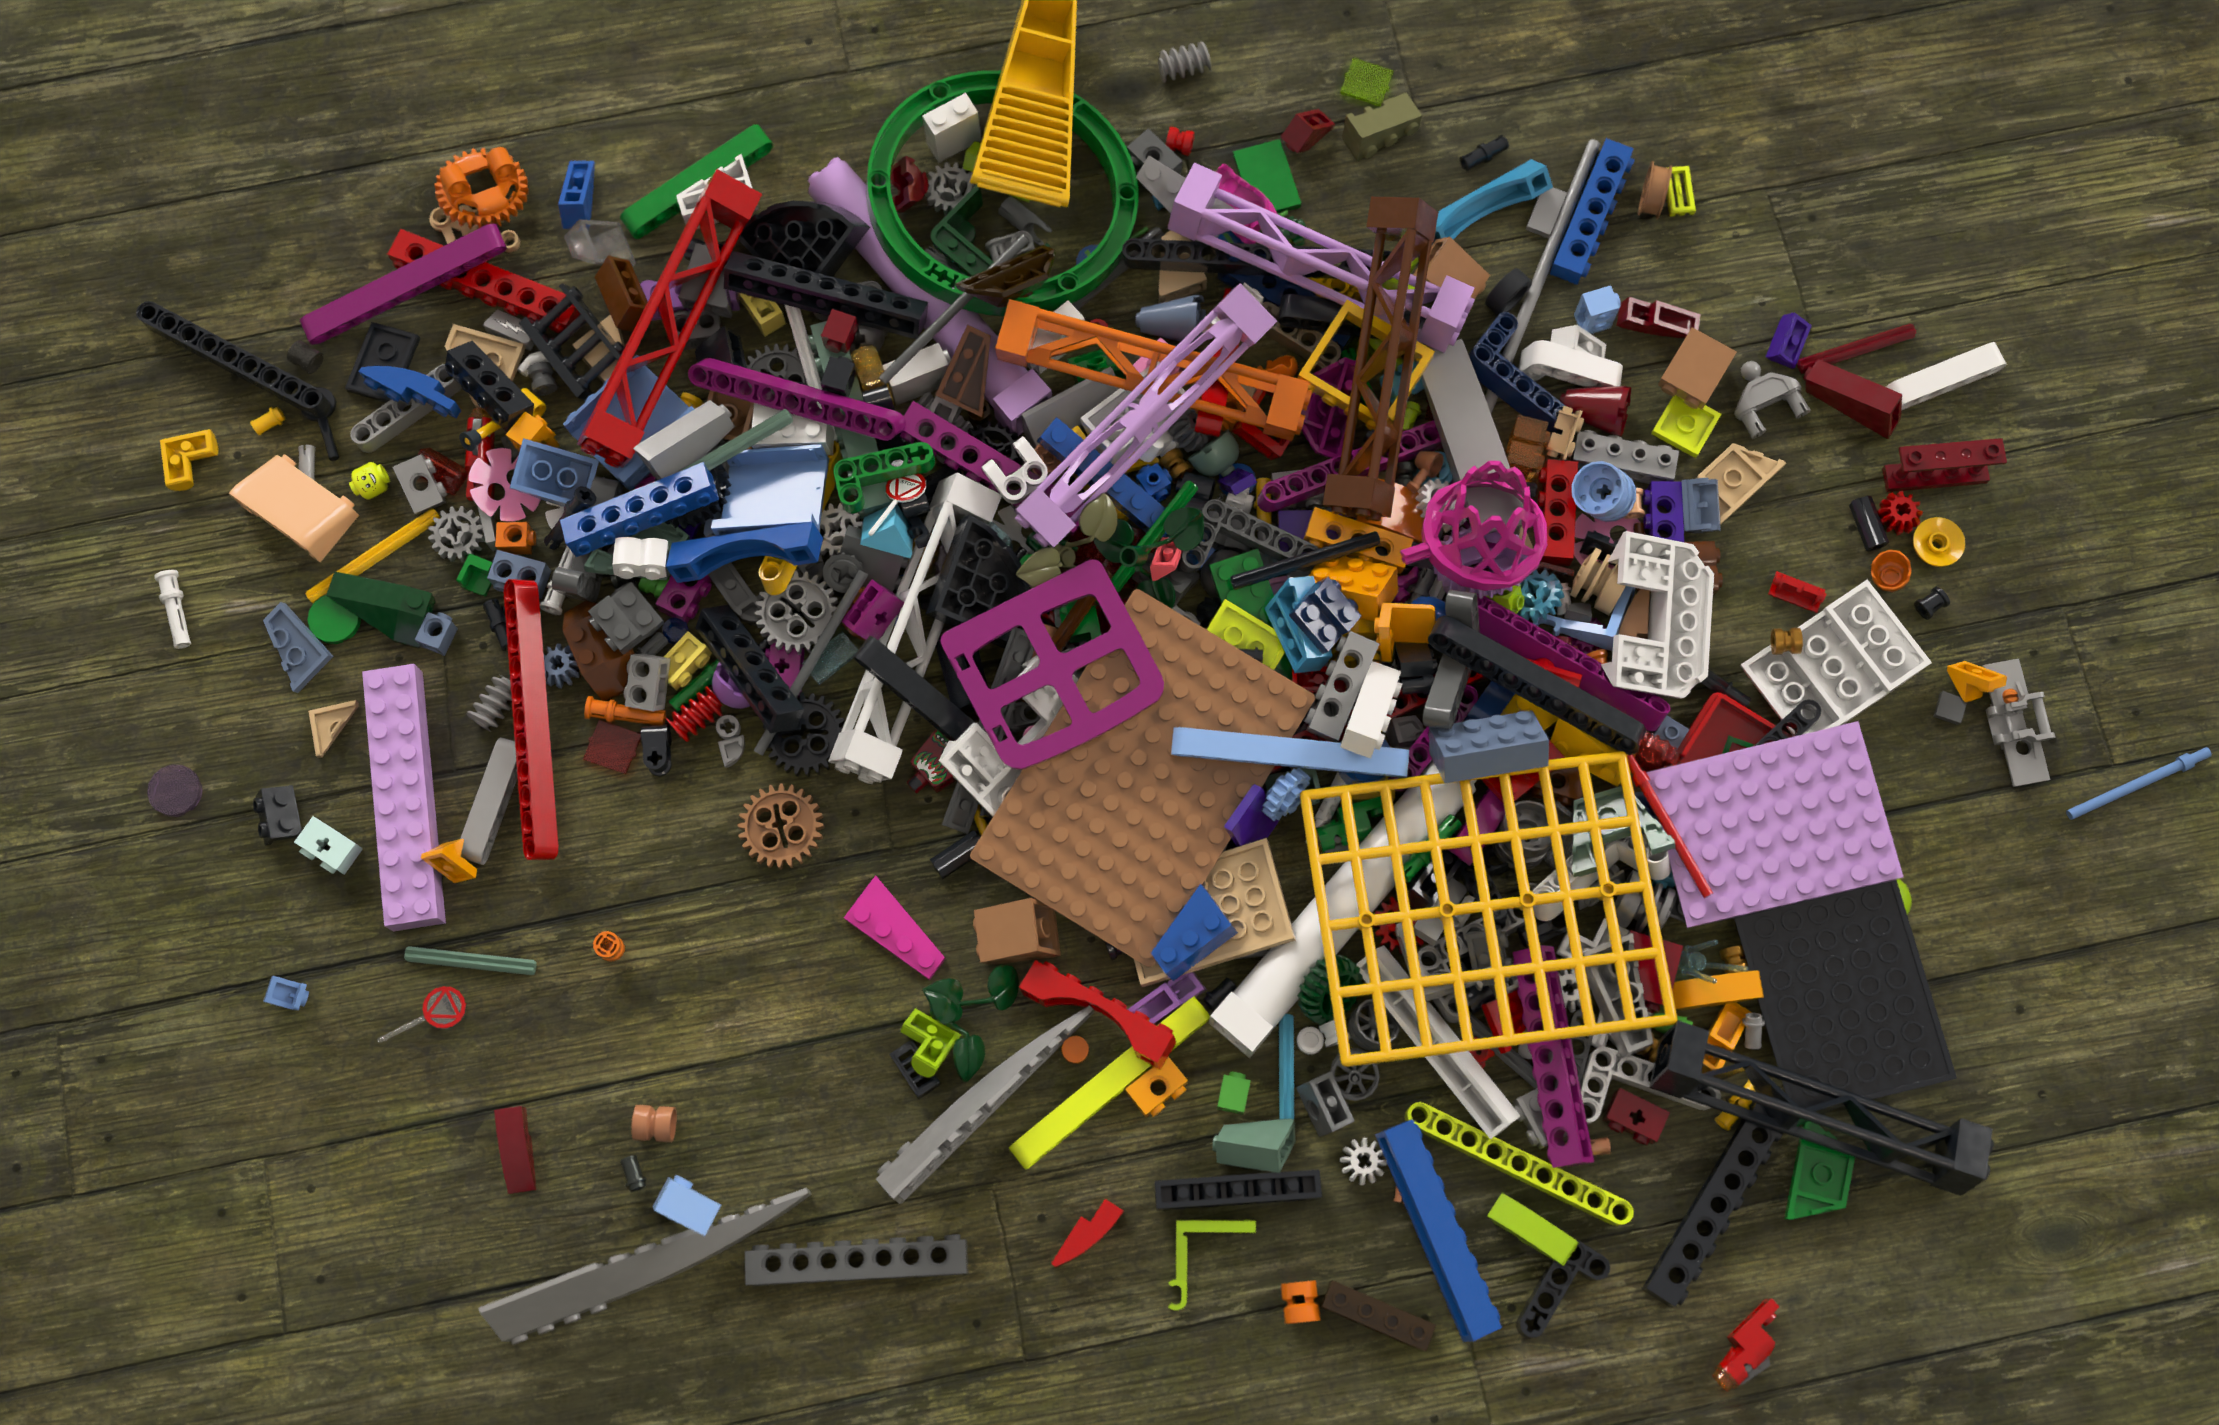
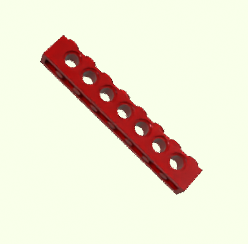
[388,229,581,334]

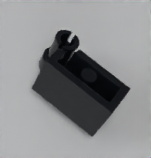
[1394,642,1438,696]

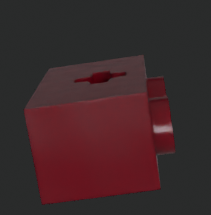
[1602,1088,1670,1146]

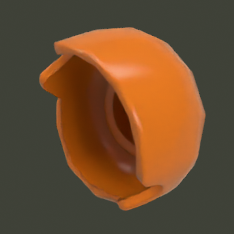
[1257,355,1298,377]
[1871,550,1911,592]

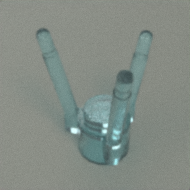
[1678,940,1749,984]

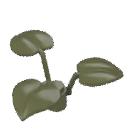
[1016,493,1117,606]

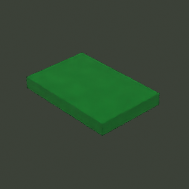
[1233,139,1301,214]

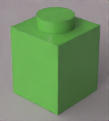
[1217,1072,1251,1115]

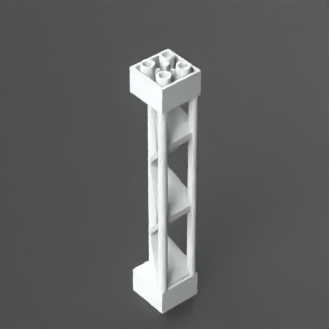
[828,473,1002,784]

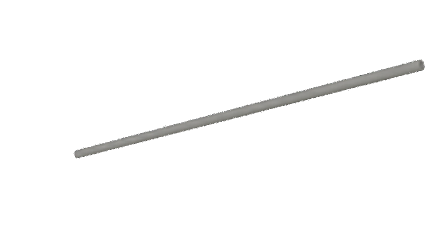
[1380,139,1600,663]

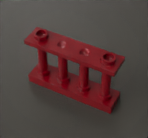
[1882,438,2007,492]

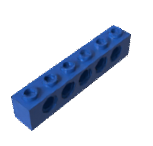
[1550,138,1635,285]
[560,462,719,557]

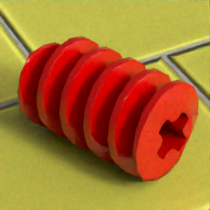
[666,686,723,742]

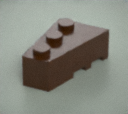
[935,324,991,417]

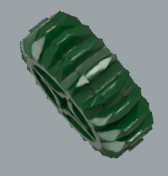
[1297,954,1363,1025]

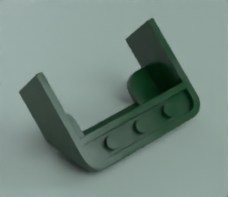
[931,185,1051,277]

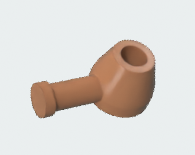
[1407,451,1444,493]

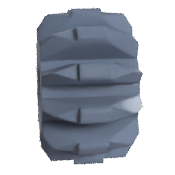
[543,643,580,689]

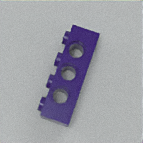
[1643,481,1684,542]

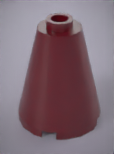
[1560,386,1632,436]

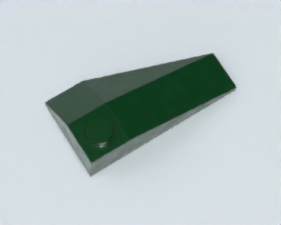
[326,571,435,649]

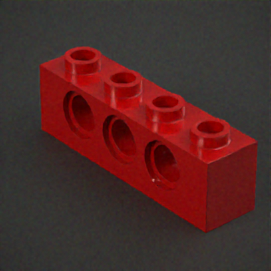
[1537,459,1578,566]

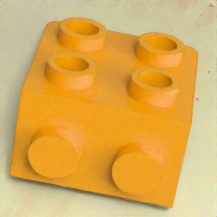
[1374,603,1436,662]

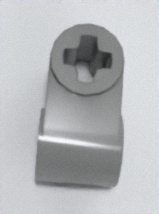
[985,231,1035,262]

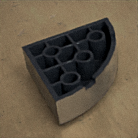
[738,201,870,277]
[925,515,1031,649]

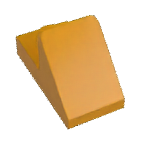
[1947,661,2007,702]
[421,838,477,883]

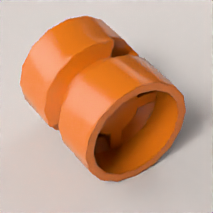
[1281,1281,1321,1324]

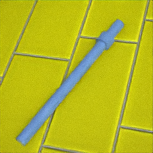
[2066,747,2212,820]

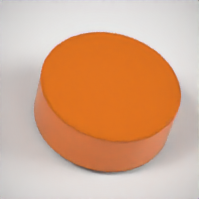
[1062,1036,1089,1064]

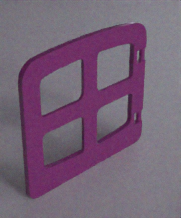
[941,560,1164,770]

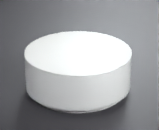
[1296,1027,1324,1055]

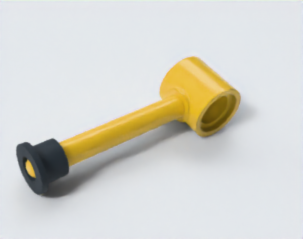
[459,388,546,451]

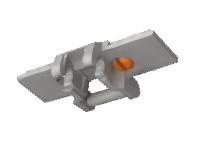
[1982,659,2056,787]

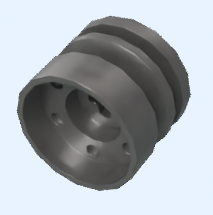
[1492,800,1552,870]
[1615,870,1676,936]

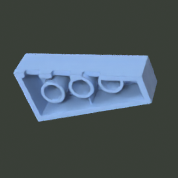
[653,1175,721,1236]

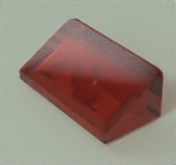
[418,448,468,495]

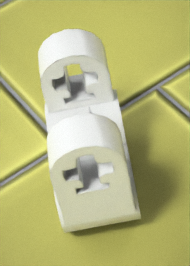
[981,436,1048,504]

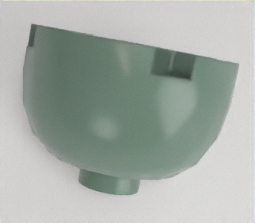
[1188,429,1239,477]

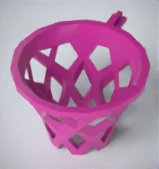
[1400,461,1547,591]

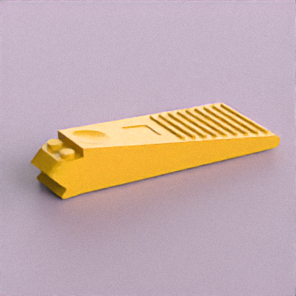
[970,0,1077,207]

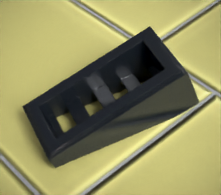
[889,1039,941,1099]

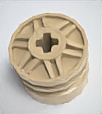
[1570,548,1626,616]

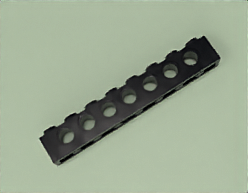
[723,251,928,339]
[1641,1103,1784,1308]

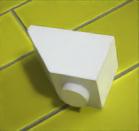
[1550,325,1606,358]

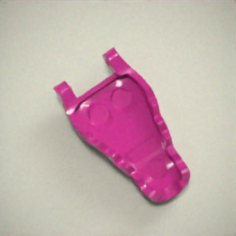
[1216,163,1277,244]

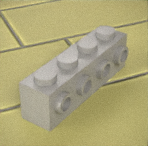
[1570,430,1679,484]

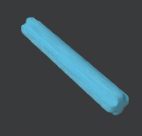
[1279,1014,1294,1119]

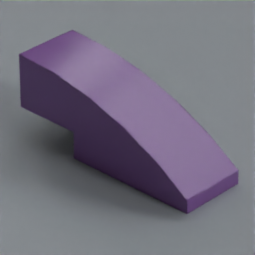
[1127,972,1207,1025]

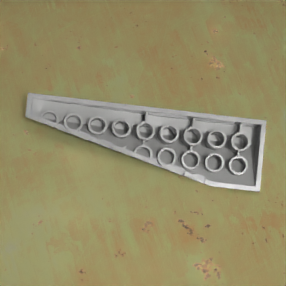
[876,1006,1094,1204]

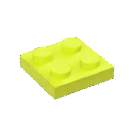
[1651,395,1721,458]

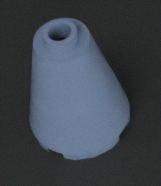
[1136,295,1206,345]

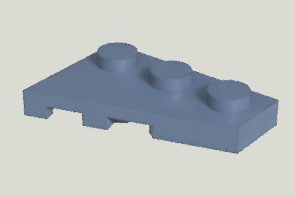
[263,602,334,693]

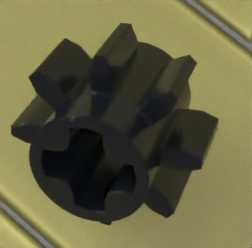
[1196,597,1221,628]

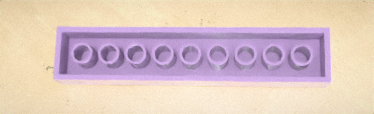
[362,664,446,931]

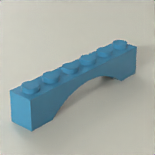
[1431,159,1553,247]

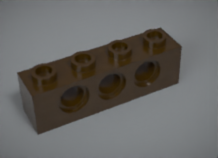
[1320,1280,1436,1352]

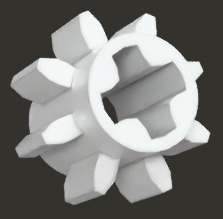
[1226,488,1255,514]

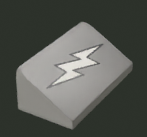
[483,309,534,351]

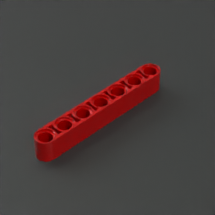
[1194,288,1239,437]

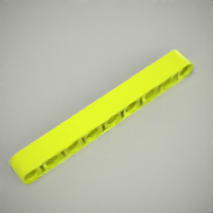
[1009,996,1211,1170]
[1405,1102,1634,1226]

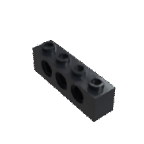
[445,341,534,433]

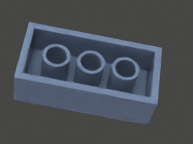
[1429,710,1549,784]

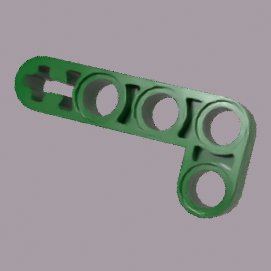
[834,442,935,514]

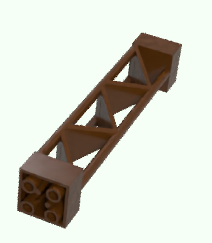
[1323,196,1438,521]

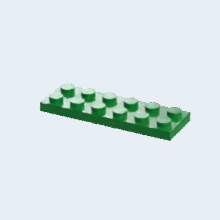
[1208,549,1292,681]

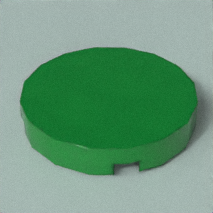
[307,595,361,644]

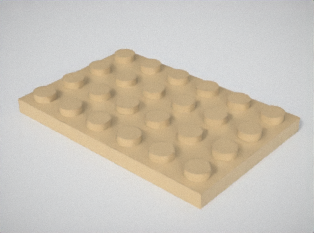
[1134,838,1296,987]

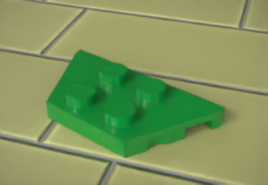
[1784,1122,1855,1220]

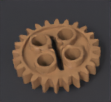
[738,783,824,869]

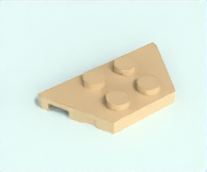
[1696,443,1786,525]

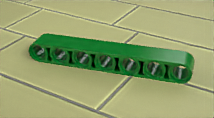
[620,125,774,239]

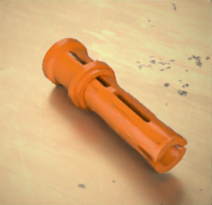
[584,696,666,725]

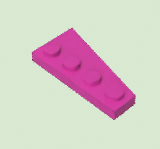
[844,875,945,980]

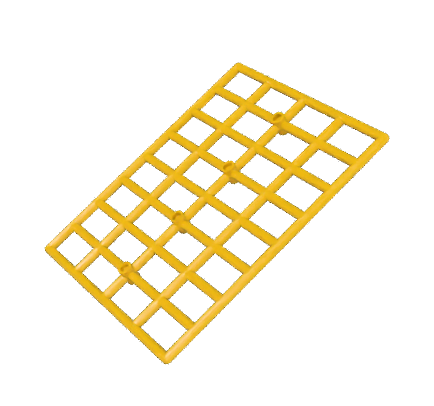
[1300,751,1678,1067]

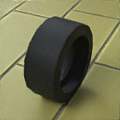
[1485,268,1532,315]

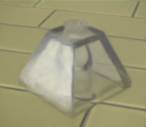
[564,219,636,266]

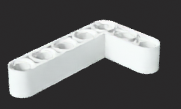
[1532,834,1671,921]
[1580,1047,1721,1124]

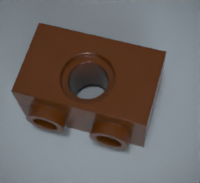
[1528,767,1583,807]

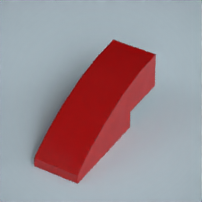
[1051,1199,1124,1268]

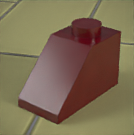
[1281,109,1336,153]

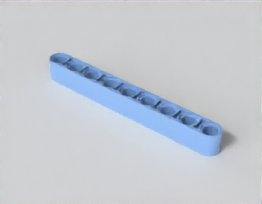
[1171,727,1409,778]

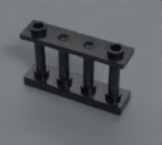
[519,283,625,401]

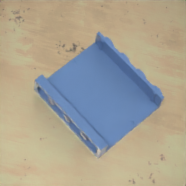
[563,355,695,491]
[711,444,829,536]

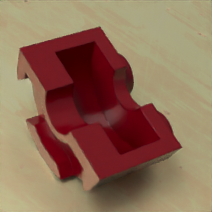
[891,156,928,213]

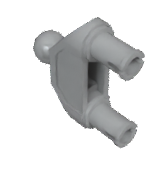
[1734,361,1811,439]

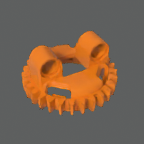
[435,147,528,229]

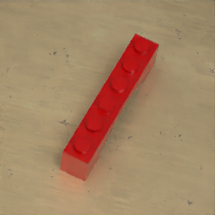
[1019,960,1177,1070]

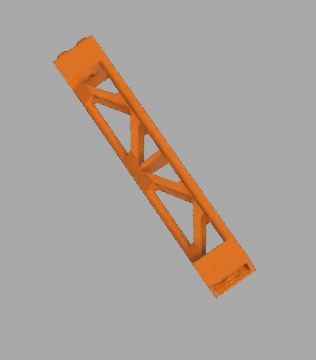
[995,299,1312,441]

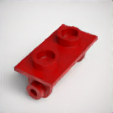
[1768,571,1826,613]

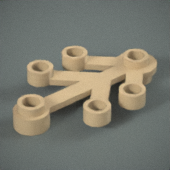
[430,205,520,262]

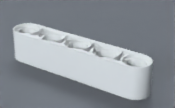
[1886,342,2007,410]

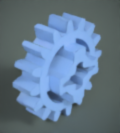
[1262,768,1311,821]

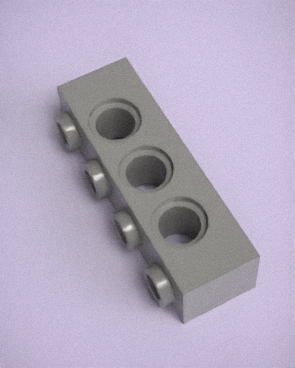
[1305,631,1379,742]

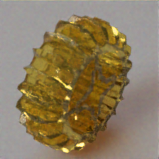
[851,345,894,406]

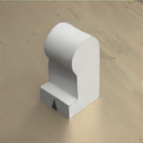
[1134,428,1179,462]

